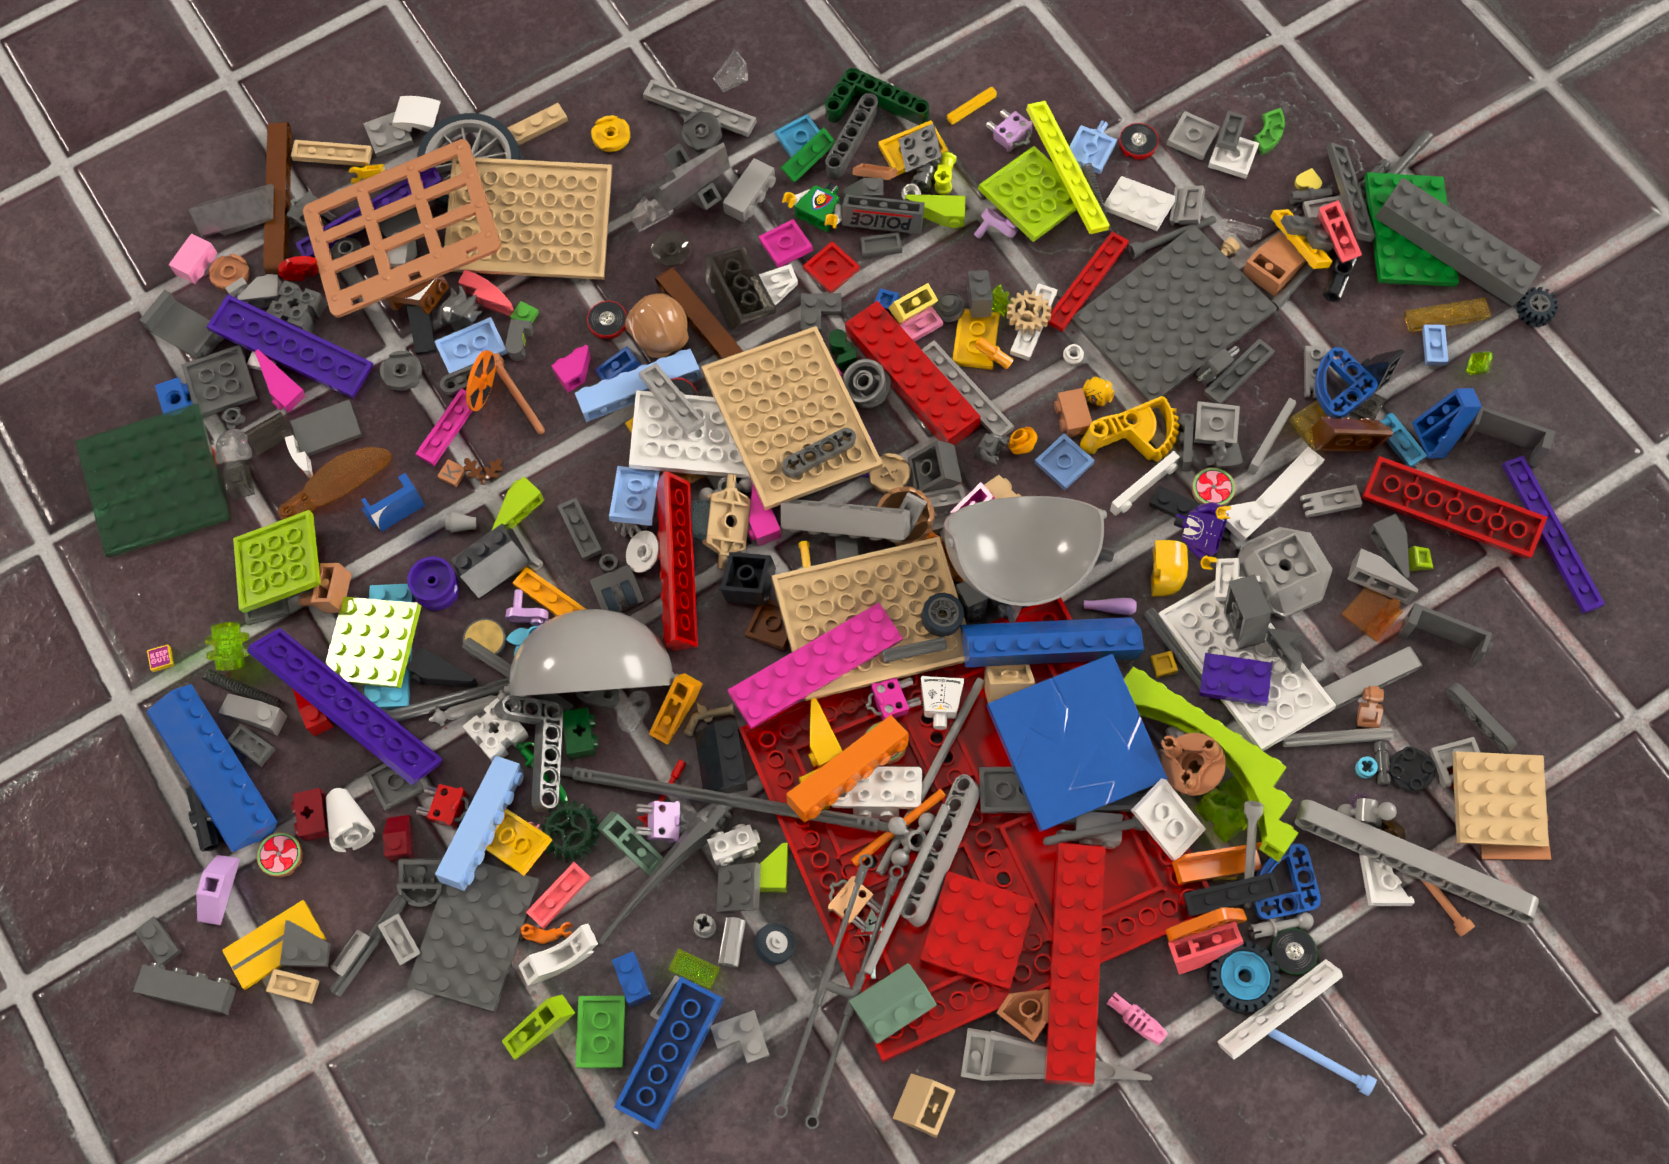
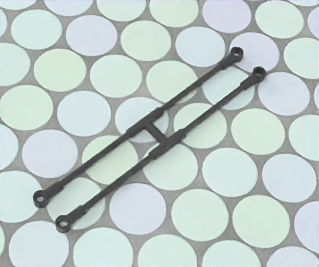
[773,854,904,1129]

